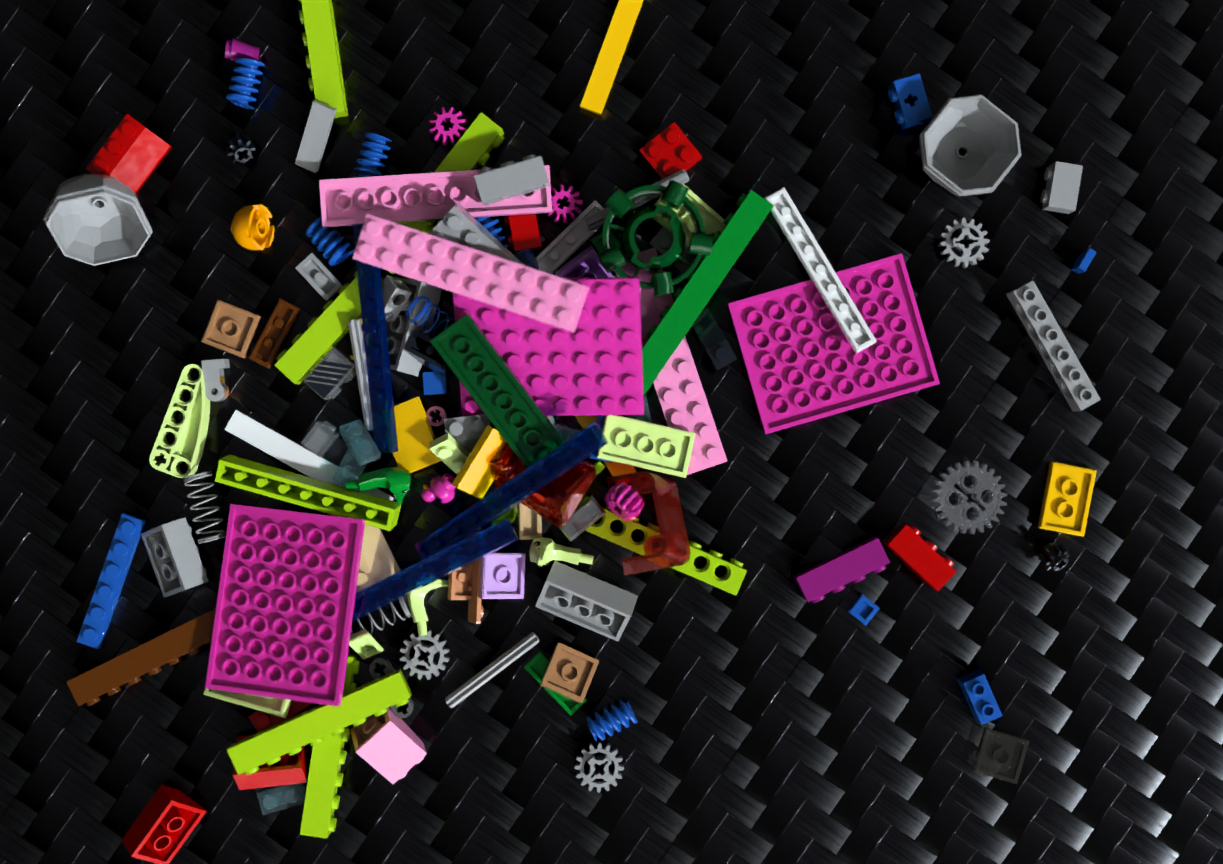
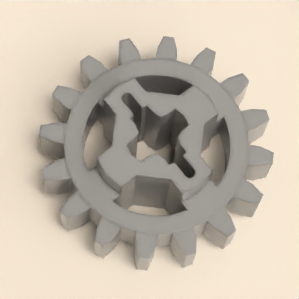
[938,218,990,268]
[400,630,450,680]
[575,741,624,793]

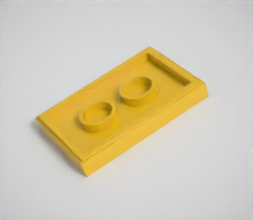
[377,397,442,473]
[452,425,512,500]
[1037,462,1097,537]

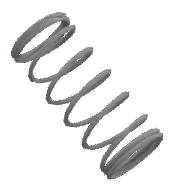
[182,471,226,544]
[350,590,412,635]

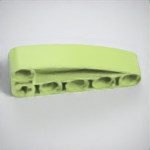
[149,364,210,478]

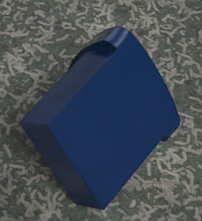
[513,249,539,270]

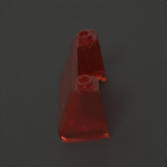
[489,443,596,528]

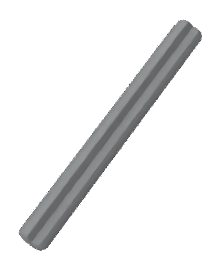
[585,169,689,230]
[348,318,377,430]
[445,632,540,708]

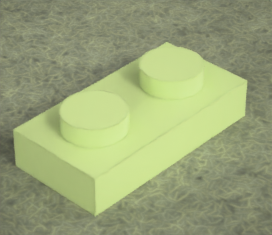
[429,433,470,474]

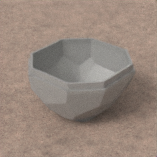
[919,95,1021,196]
[44,174,153,266]

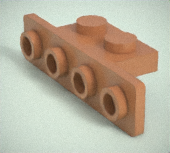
[448,532,486,624]

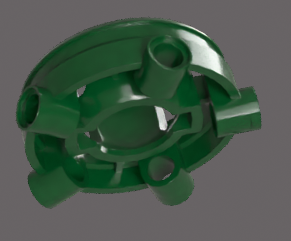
[598,180,713,296]

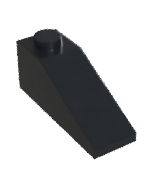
[691,306,737,371]

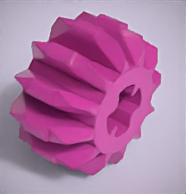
[429,107,467,146]
[547,185,583,224]
[605,482,645,521]

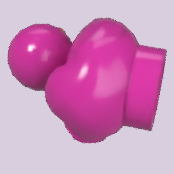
[421,473,457,503]

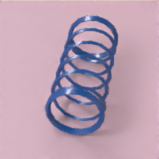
[406,296,455,338]

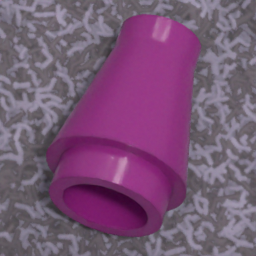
[225,38,260,61]

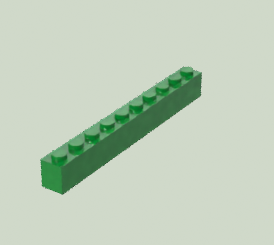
[642,190,774,395]

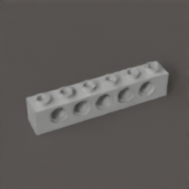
[1006,281,1101,411]

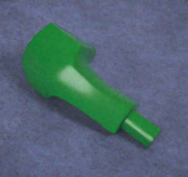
[345,467,411,503]

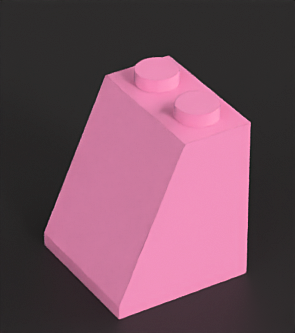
[350,707,427,784]

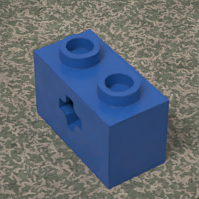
[888,73,933,129]
[957,670,1002,725]

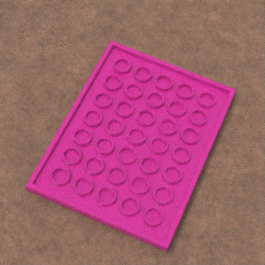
[727,253,940,434]
[453,277,644,417]
[205,504,365,706]

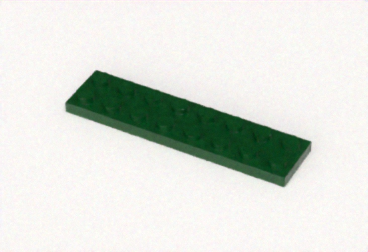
[430,313,579,488]

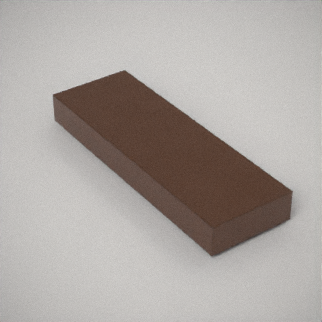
[249,298,301,369]

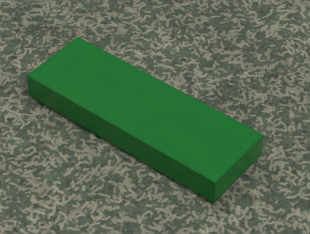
[524,650,587,716]

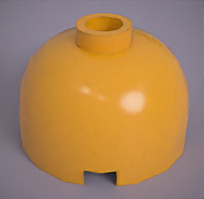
[231,205,274,250]

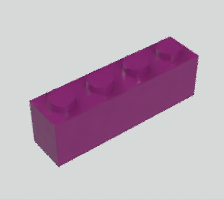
[794,537,890,603]

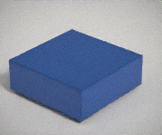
[1072,248,1097,274]
[423,372,447,395]
[847,593,880,626]

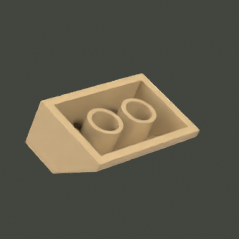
[356,524,401,594]

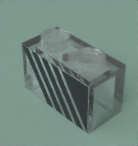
[304,347,356,400]

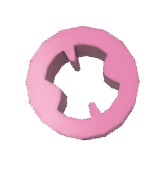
[426,406,447,426]

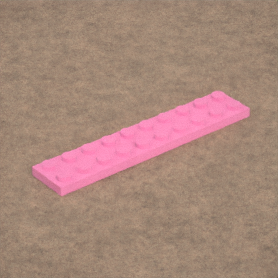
[319,165,552,227]
[353,214,589,332]
[616,247,727,475]

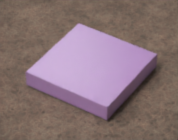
[479,552,526,599]

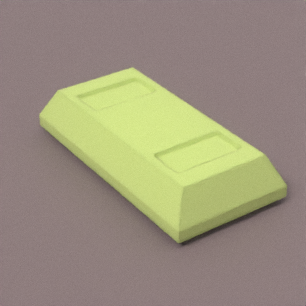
[349,629,384,659]

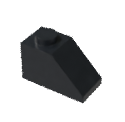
[404,330,451,377]

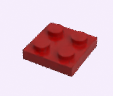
[639,122,703,180]

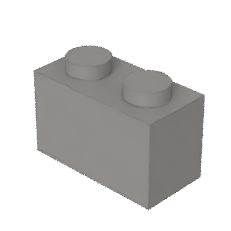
[1040,161,1083,214]

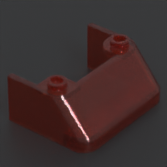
[607,471,690,576]

